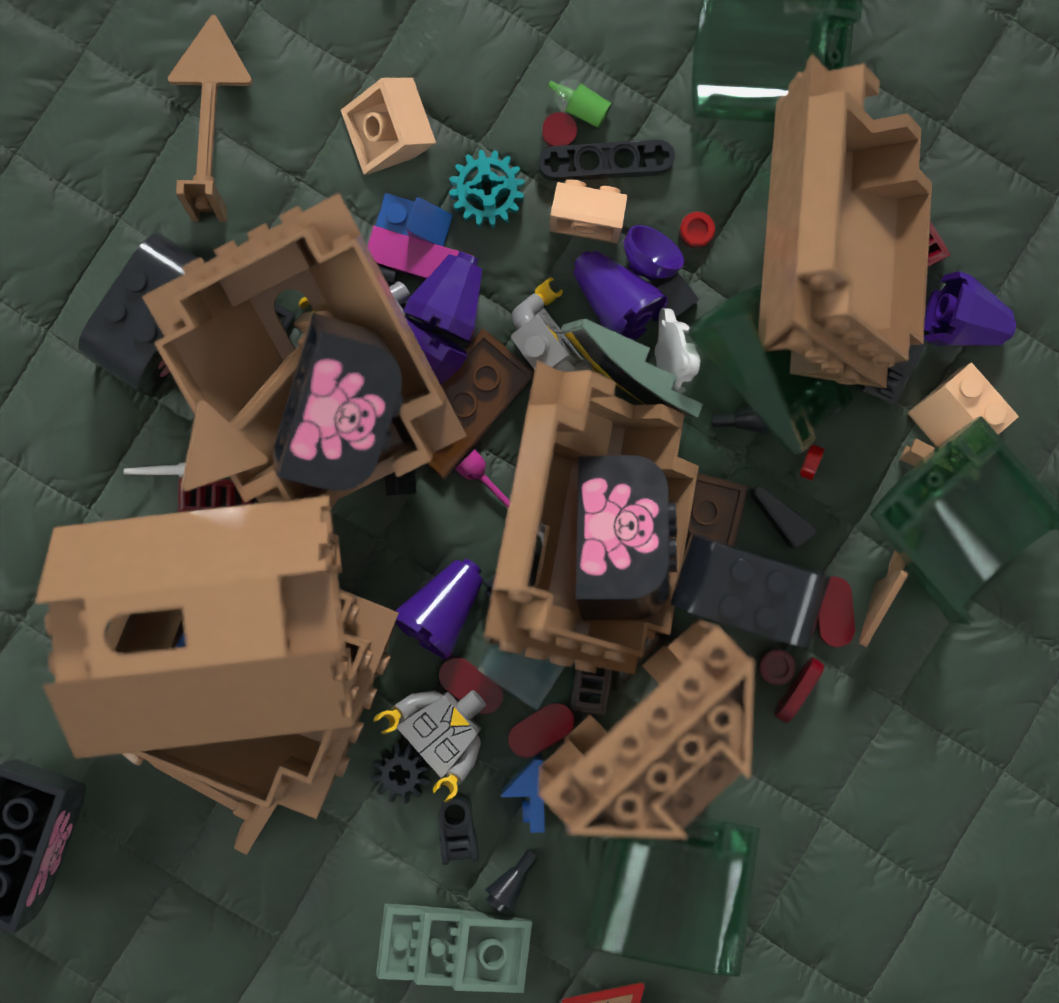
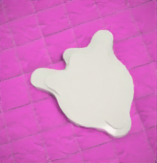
[655,308,700,394]

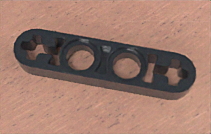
[539,140,675,182]

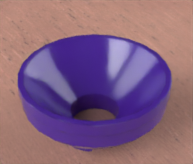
[624,225,684,280]

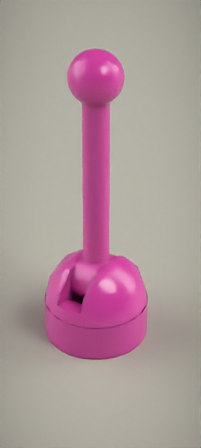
[455,450,510,509]

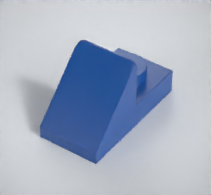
[375,193,453,247]
[501,755,545,833]

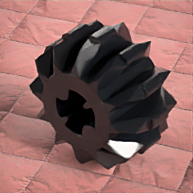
[371,742,432,804]

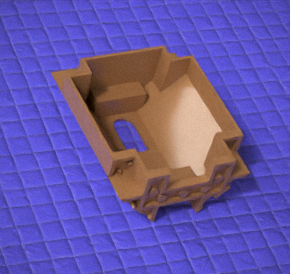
[757,54,932,389]
[142,193,467,509]
[485,360,699,674]
[35,496,354,759]
[107,515,399,819]
[538,619,753,838]

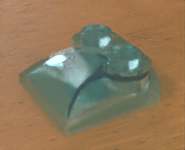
[476,644,565,710]

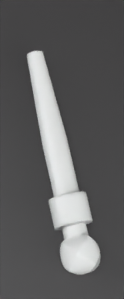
[123,463,185,477]

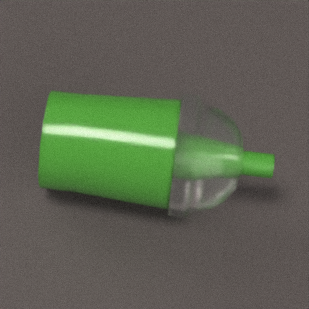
[548,79,612,128]

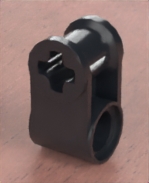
[439,792,479,865]

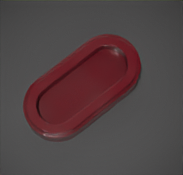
[817,576,855,647]
[439,657,503,714]
[774,657,824,723]
[508,702,574,757]

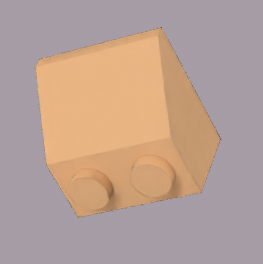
[341,78,436,175]
[550,180,627,244]
[907,362,1019,460]

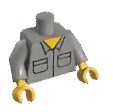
[511,278,602,375]
[374,690,486,802]

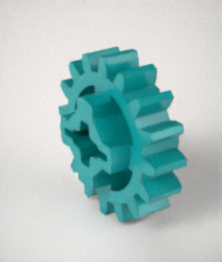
[449,150,525,228]

